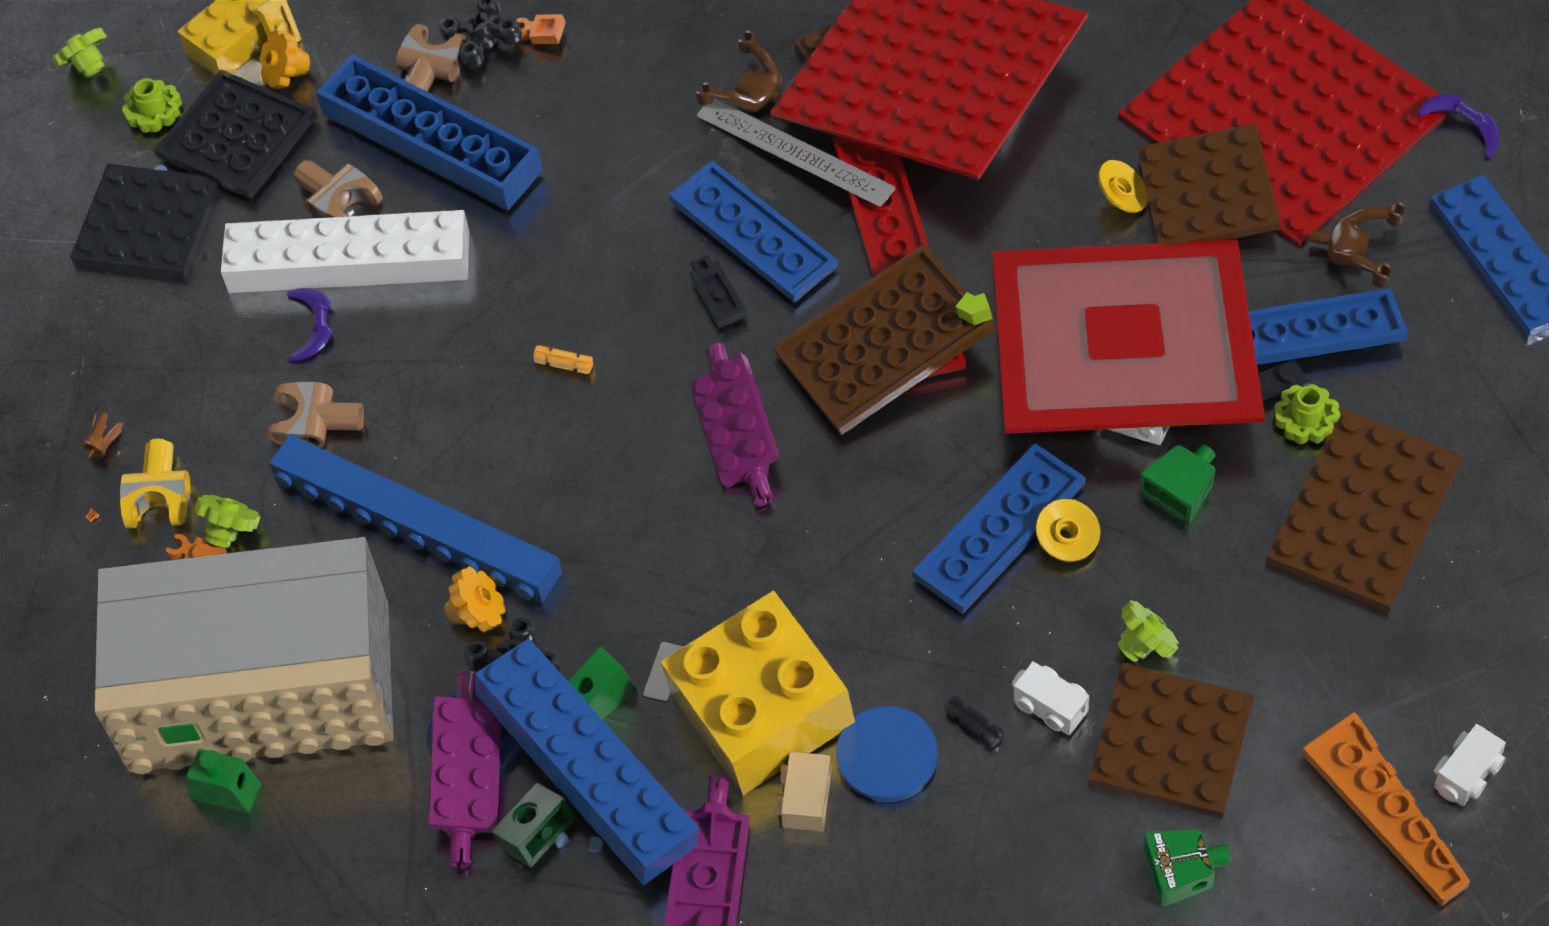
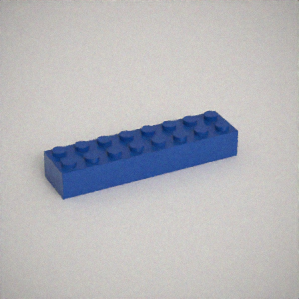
[316,54,543,211]
[475,639,699,885]

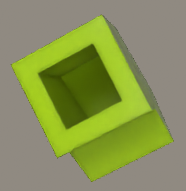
[955,292,993,325]

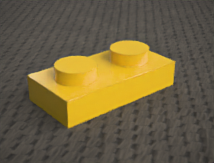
[257,0,301,42]

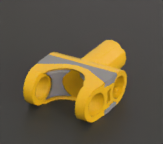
[120,439,191,529]

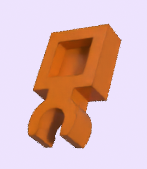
[516,14,566,44]
[165,534,228,560]

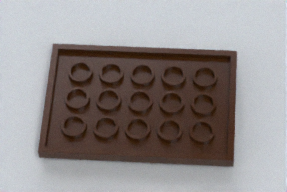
[772,244,995,435]
[1266,408,1463,613]

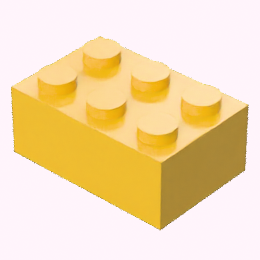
[177,0,268,76]

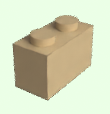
[776,752,832,832]

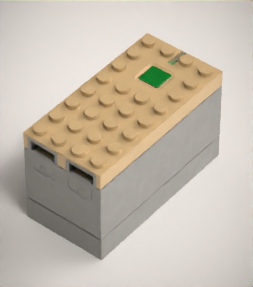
[95,537,394,774]

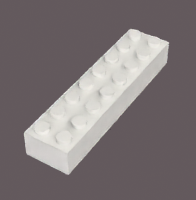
[221,210,469,293]

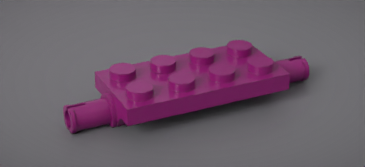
[690,343,780,506]
[427,670,501,868]
[664,775,750,926]

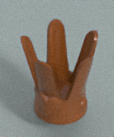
[82,412,123,458]

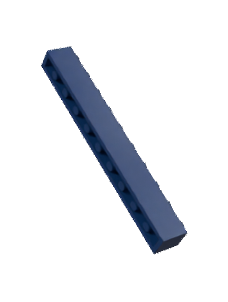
[269,435,562,603]

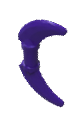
[1418,94,1499,159]
[287,288,332,362]

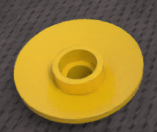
[1098,160,1148,213]
[1036,499,1100,562]

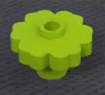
[52,27,107,78]
[122,78,182,132]
[1273,384,1340,444]
[194,495,261,548]
[1117,600,1179,662]

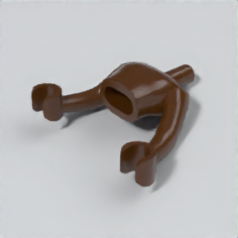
[696,31,783,112]
[1310,202,1405,288]

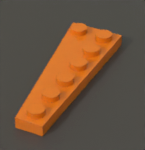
[1302,712,1470,906]

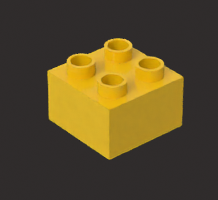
[661,590,855,796]

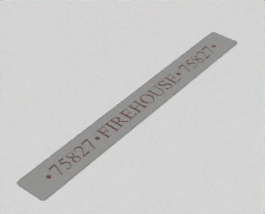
[697,98,895,206]

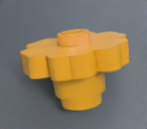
[260,29,310,90]
[445,567,505,632]

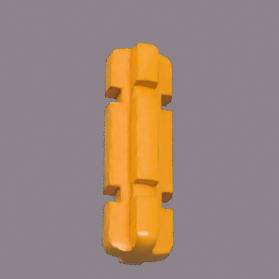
[533,345,593,374]

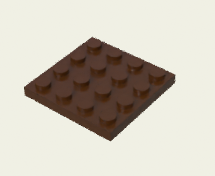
[1137,123,1281,245]
[1089,662,1254,819]

